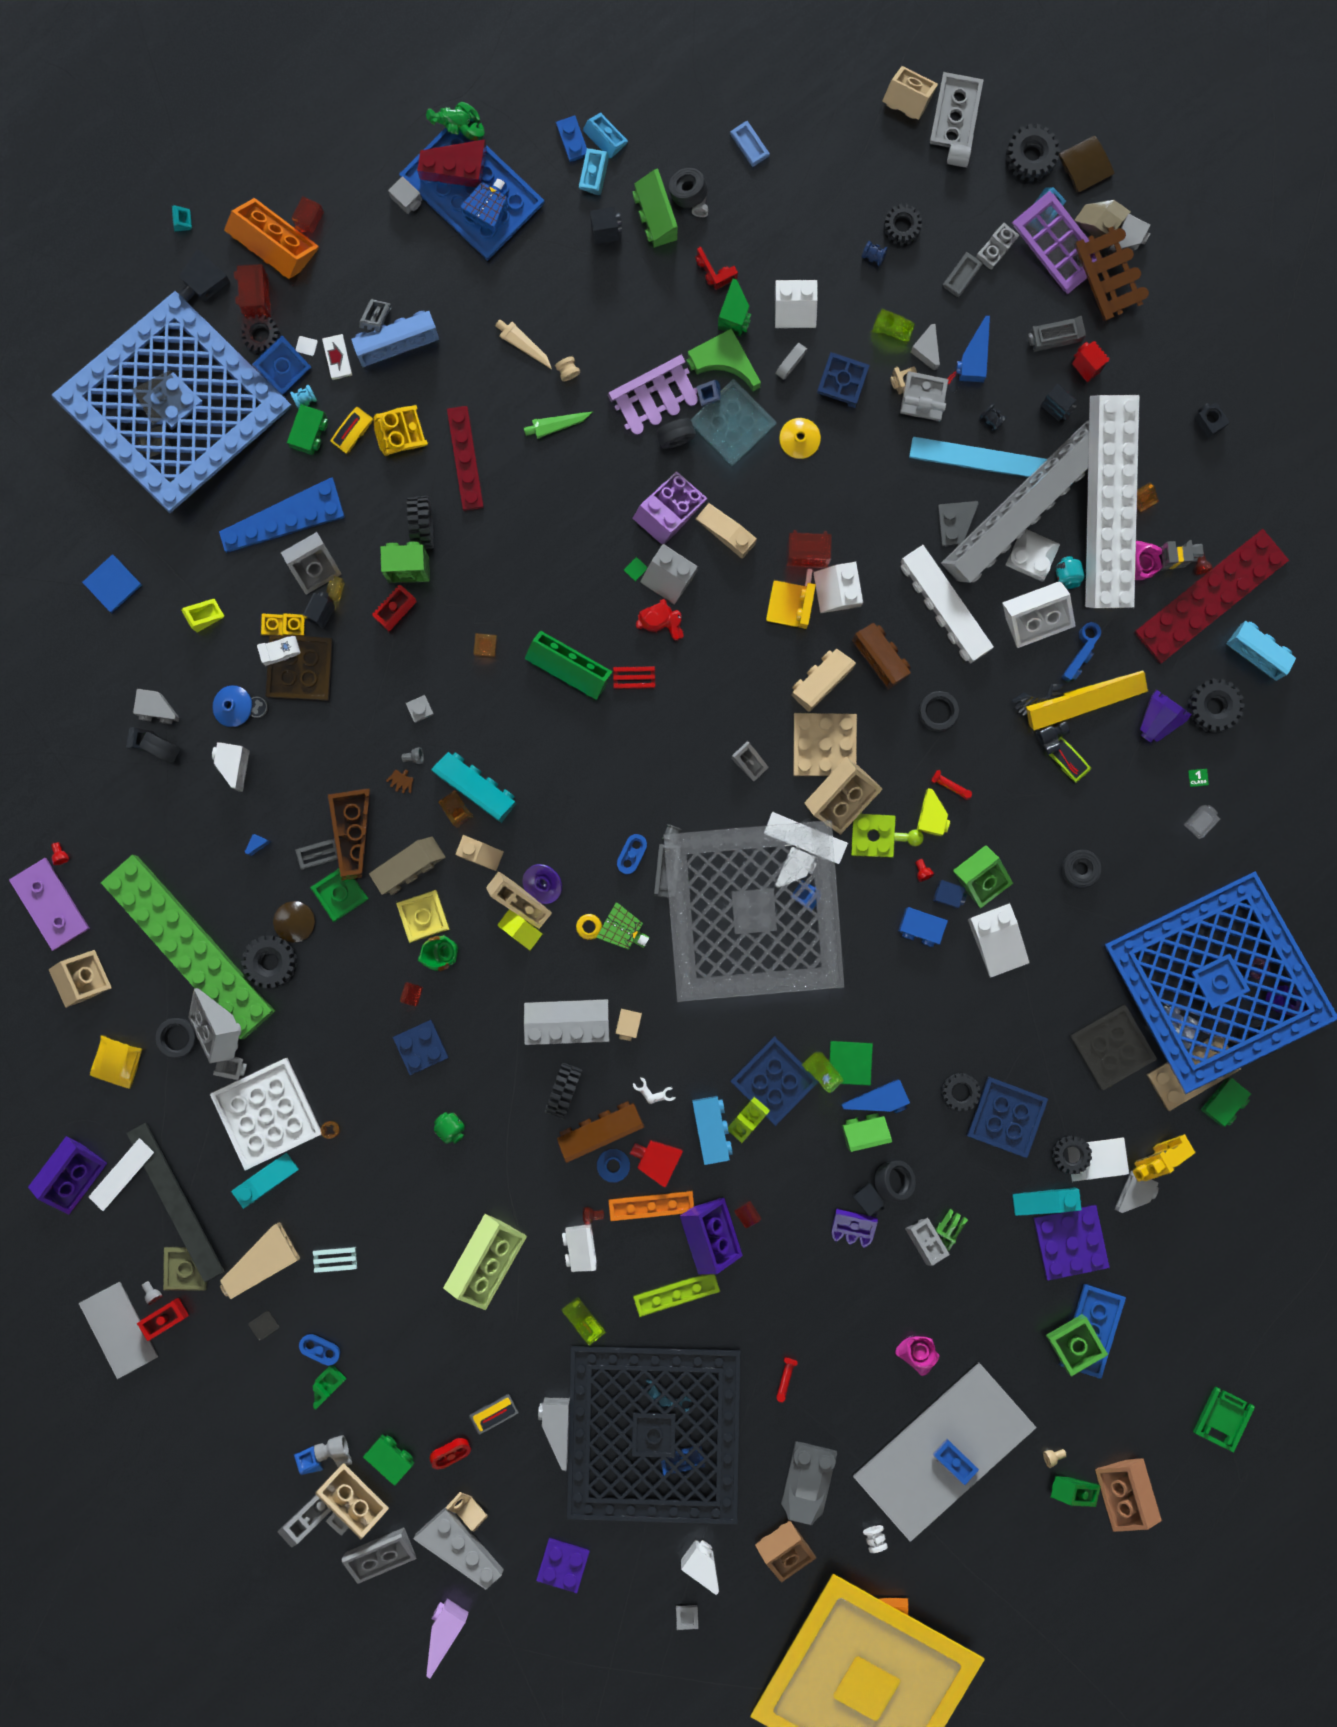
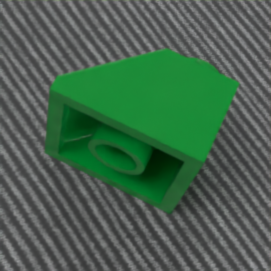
[718,279,751,337]

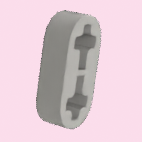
[775,343,807,380]

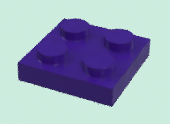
[536,1538,590,1593]

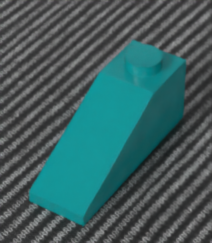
[231,1153,299,1209]
[1012,1187,1082,1216]

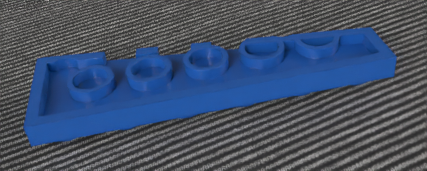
[219,477,345,553]

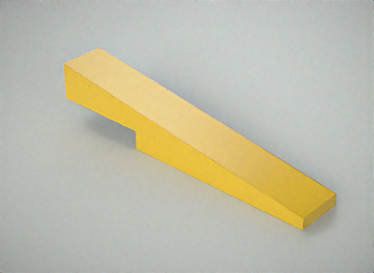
[1026,671,1148,730]

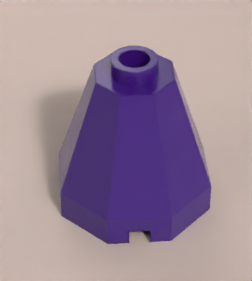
[1140,690,1192,742]

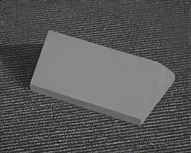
[342,1528,416,1584]

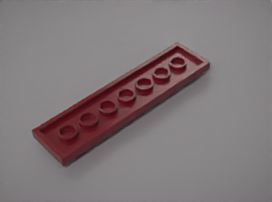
[1134,529,1289,664]

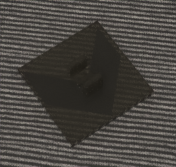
[132,371,190,425]

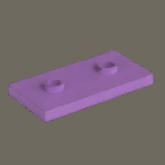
[9,858,90,951]

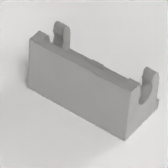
[905,1218,950,1266]

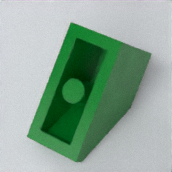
[1051,1476,1101,1507]

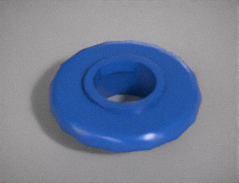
[597,1149,630,1182]

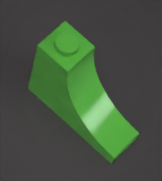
[686,329,761,391]

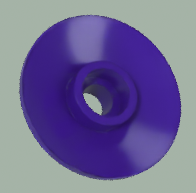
[523,864,562,904]

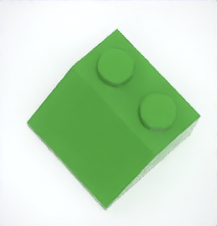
[953,846,1013,909]
[842,1113,892,1152]

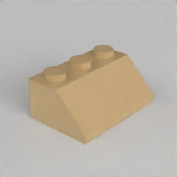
[792,649,856,712]
[805,757,882,835]
[315,1463,389,1539]

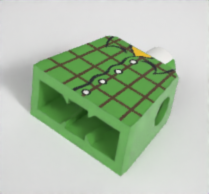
[597,903,650,950]

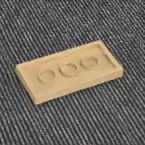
[1146,1036,1241,1111]

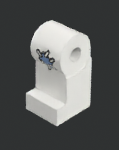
[257,636,301,666]

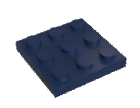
[731,1036,819,1126]
[967,1077,1048,1158]

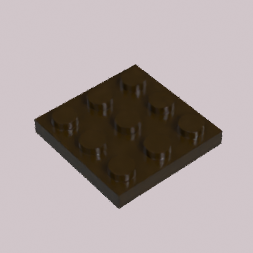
[266,635,333,701]

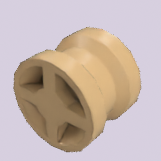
[555,357,580,381]

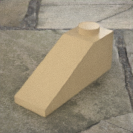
[696,503,757,559]
[486,872,552,929]

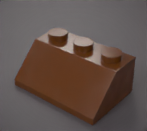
[852,623,911,690]

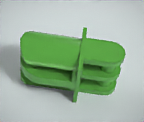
[936,1209,968,1251]

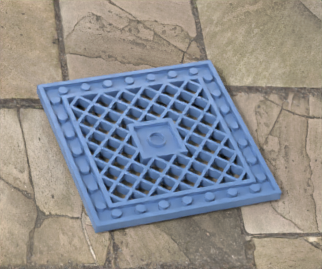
[52,291,291,513]

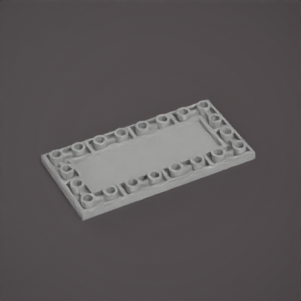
[853,1363,1037,1542]

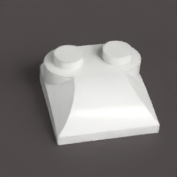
[1006,529,1060,582]

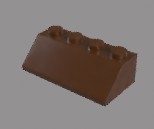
[557,1101,644,1163]

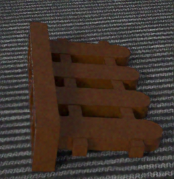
[1074,226,1149,321]

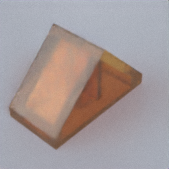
[438,790,474,828]

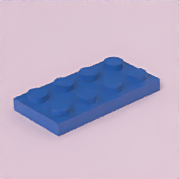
[1059,1284,1126,1379]

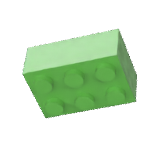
[381,542,430,583]

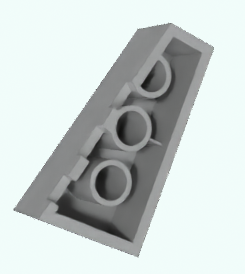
[413,1505,504,1590]

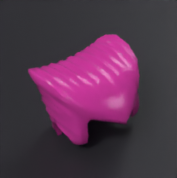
[1135,541,1163,580]
[895,1336,939,1376]

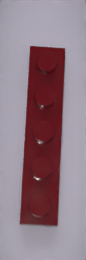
[447,406,484,511]

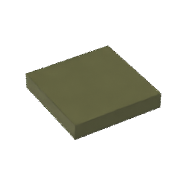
[163,1247,207,1290]

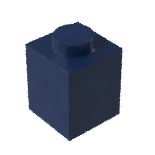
[933,880,967,909]

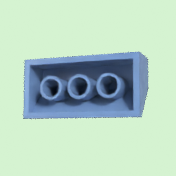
[352,311,439,367]

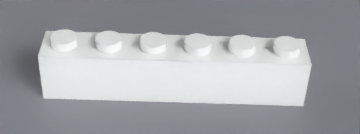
[900,545,993,664]

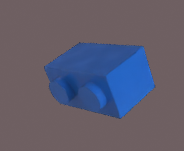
[898,907,948,947]

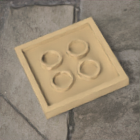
[793,713,857,776]

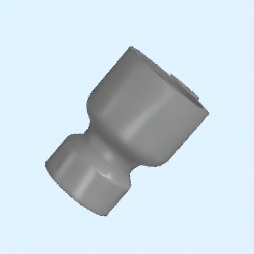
[314,1435,352,1467]

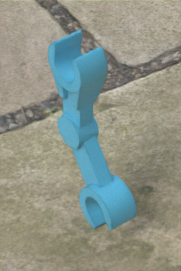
[642,1379,692,1411]

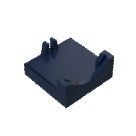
[817,352,870,408]

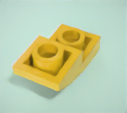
[261,614,304,636]

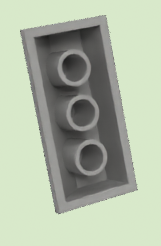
[524,1000,610,1045]

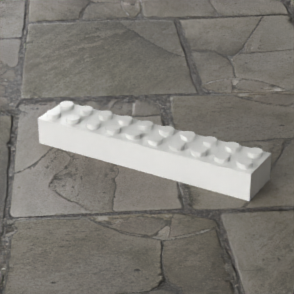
[1085,395,1139,608]

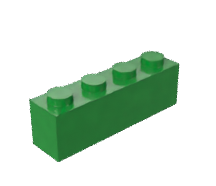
[525,630,613,700]

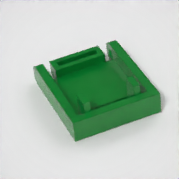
[1193,1387,1255,1453]

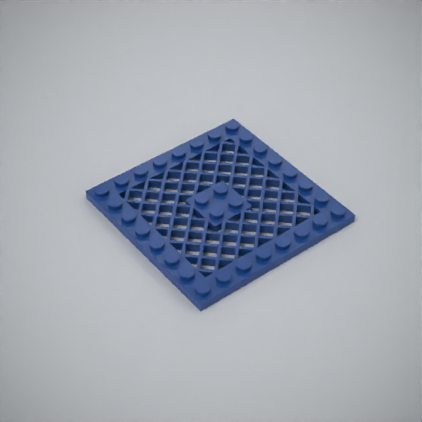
[1105,871,1337,1095]

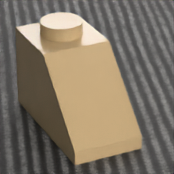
[455,835,504,871]

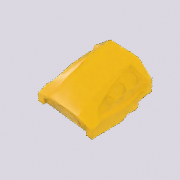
[374,405,428,456]
[90,1035,143,1089]

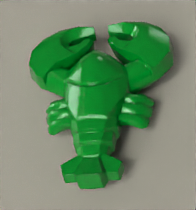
[426,102,485,141]

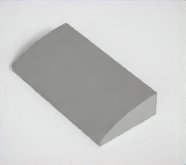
[79,1282,159,1379]

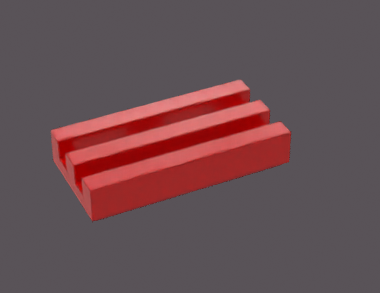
[613,666,655,689]

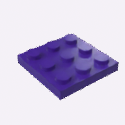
[1033,1205,1109,1280]

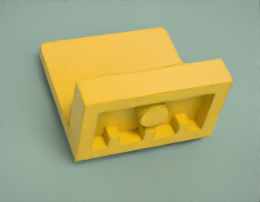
[766,581,816,629]

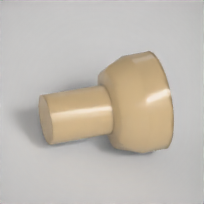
[1043,1449,1066,1468]

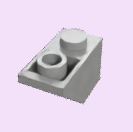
[133,689,179,724]

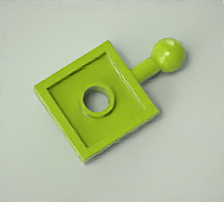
[851,814,924,858]

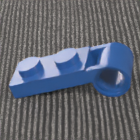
[1061,622,1101,683]

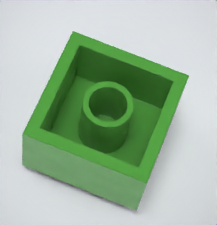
[1046,1314,1108,1376]

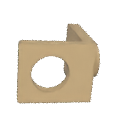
[890,367,917,394]
[446,1492,488,1532]

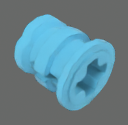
[290,385,317,409]

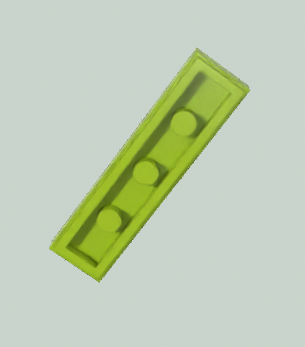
[633,1274,720,1317]

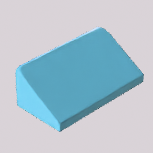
[579,148,609,195]

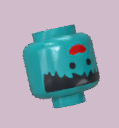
[1055,556,1085,589]

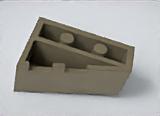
[369,836,446,895]

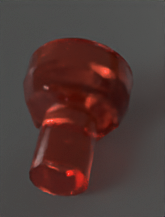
[1196,552,1213,575]
[583,1207,604,1224]

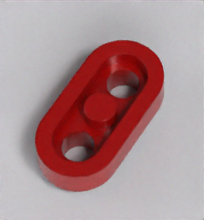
[429,1438,471,1470]

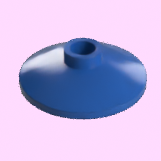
[213,686,252,727]

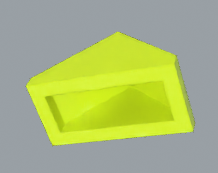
[181,599,224,633]
[497,909,543,950]

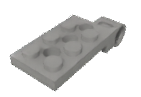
[930,72,983,168]

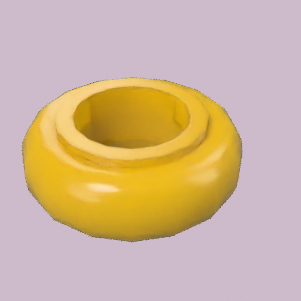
[576,914,602,940]

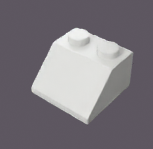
[775,280,817,328]
[813,562,863,613]
[212,742,250,792]
[562,1224,597,1272]
[681,1539,719,1595]

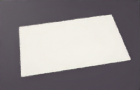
[1067,1138,1129,1182]

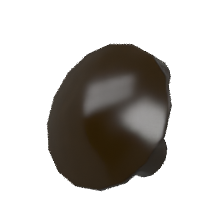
[273,901,315,943]

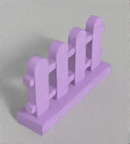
[608,354,698,434]

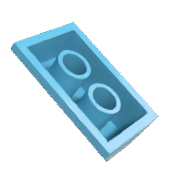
[1226,621,1296,681]

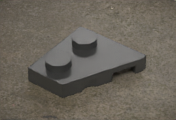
[938,501,978,547]

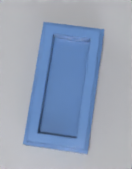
[730,121,770,167]

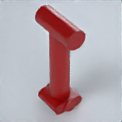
[932,770,972,800]
[776,1357,798,1402]

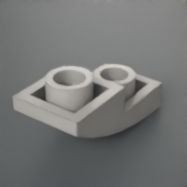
[976,223,1019,270]

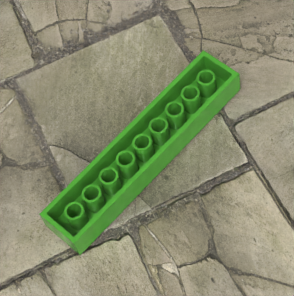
[101,855,275,1039]

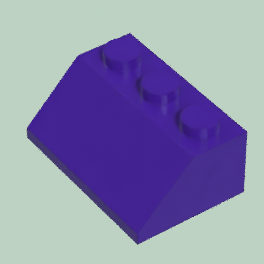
[28,1136,107,1215]
[680,1198,743,1274]

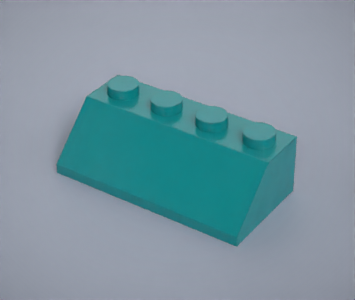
[431,752,516,823]

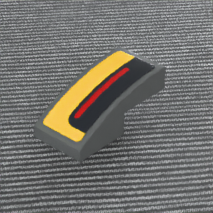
[469,1394,518,1435]

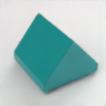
[172,205,192,232]

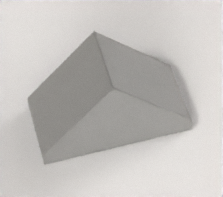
[911,324,940,370]
[731,741,769,781]

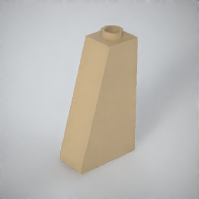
[220,1222,300,1299]

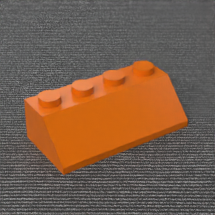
[224,198,319,279]

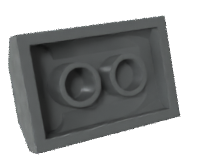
[781,1441,837,1525]

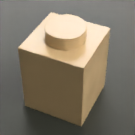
[616,1009,642,1041]

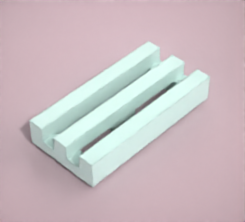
[313,1247,357,1273]

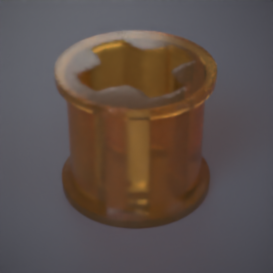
[321,1121,339,1139]

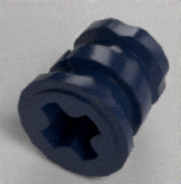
[861,241,888,267]

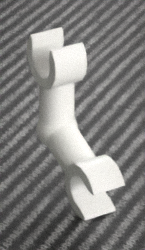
[633,1077,675,1104]

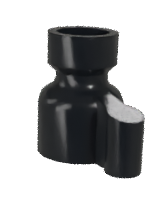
[1035,720,1070,755]

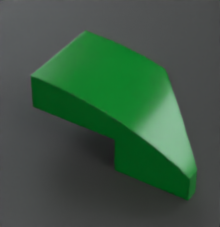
[313,1365,347,1410]

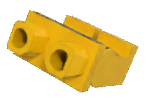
[1133,1134,1195,1182]

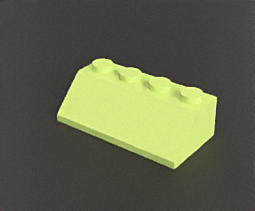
[443,1214,527,1310]

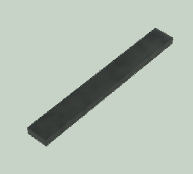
[126,1123,225,1282]

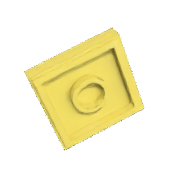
[396,890,450,943]

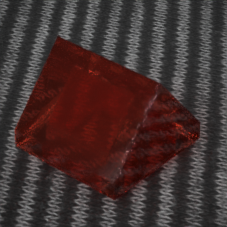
[735,1201,761,1228]

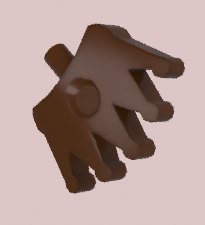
[386,769,414,793]

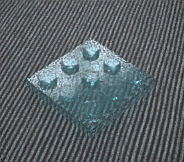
[691,379,777,467]

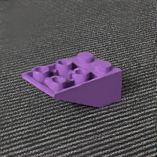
[632,471,707,545]

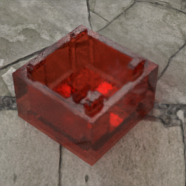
[234,264,271,319]
[787,530,831,567]

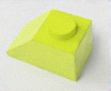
[917,788,950,836]

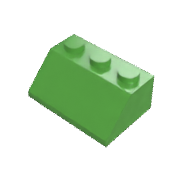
[632,169,678,247]

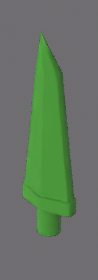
[524,412,592,439]

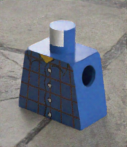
[460,178,508,233]

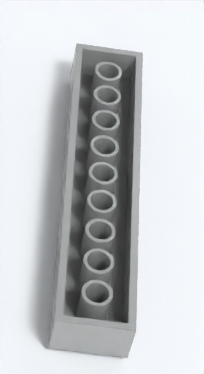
[941,421,1089,583]

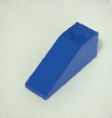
[956,316,990,382]
[841,1079,910,1113]

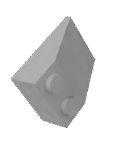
[188,988,241,1063]
[538,1398,570,1471]

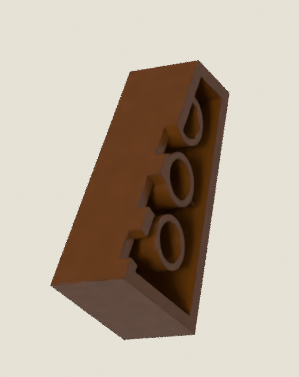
[328,788,370,881]

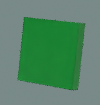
[310,869,369,922]
[829,1041,873,1085]

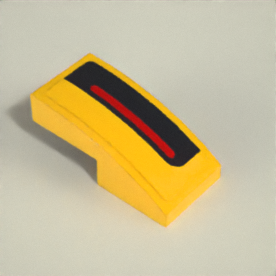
[330,407,373,453]

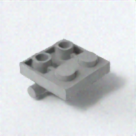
[900,371,948,421]

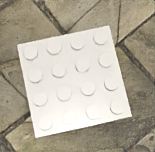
[210,1058,323,1170]

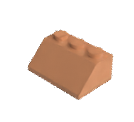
[1095,1459,1162,1532]

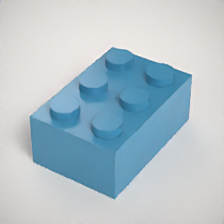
[692,1096,733,1165]

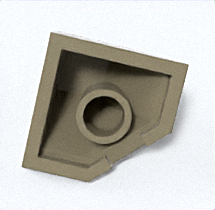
[1074,200,1131,238]

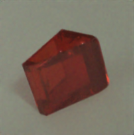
[400,982,423,1006]

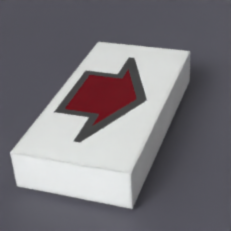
[323,334,352,380]

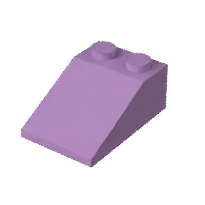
[426,1598,469,1678]

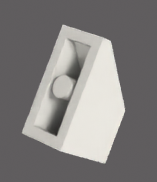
[775,847,816,888]

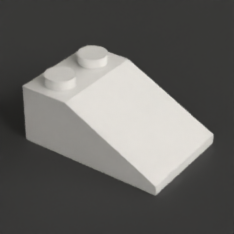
[968,904,1029,978]

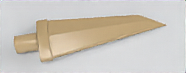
[495,320,552,369]

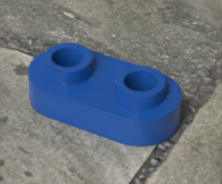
[617,834,647,874]
[299,1334,340,1365]

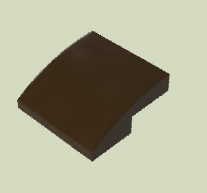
[1059,136,1115,192]

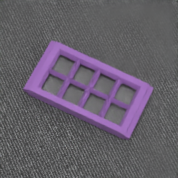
[1012,191,1102,294]

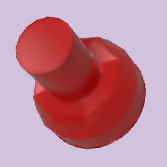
[51,843,69,865]
[915,859,934,882]

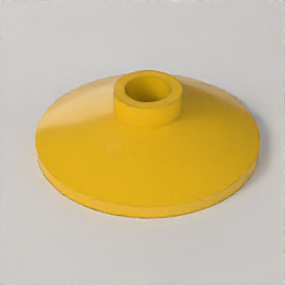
[779,418,821,459]

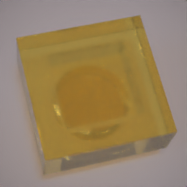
[327,576,345,602]

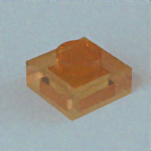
[1137,483,1159,512]
[474,633,497,657]

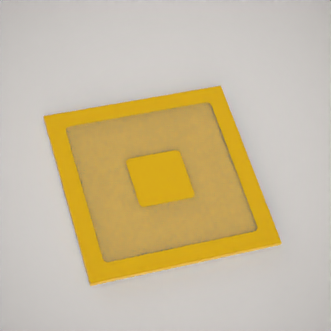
[750,1574,984,1727]

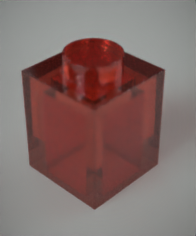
[292,196,324,233]

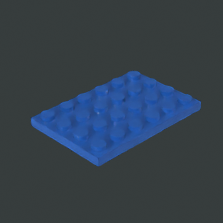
[399,127,545,261]

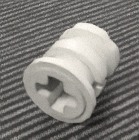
[863,1525,888,1553]

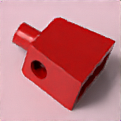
[630,1140,683,1187]

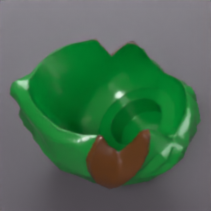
[418,935,458,971]

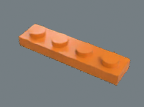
[609,1191,694,1221]

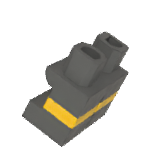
[1159,540,1204,570]

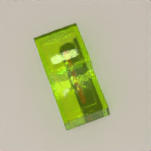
[562,1297,606,1346]

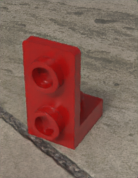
[695,247,738,290]

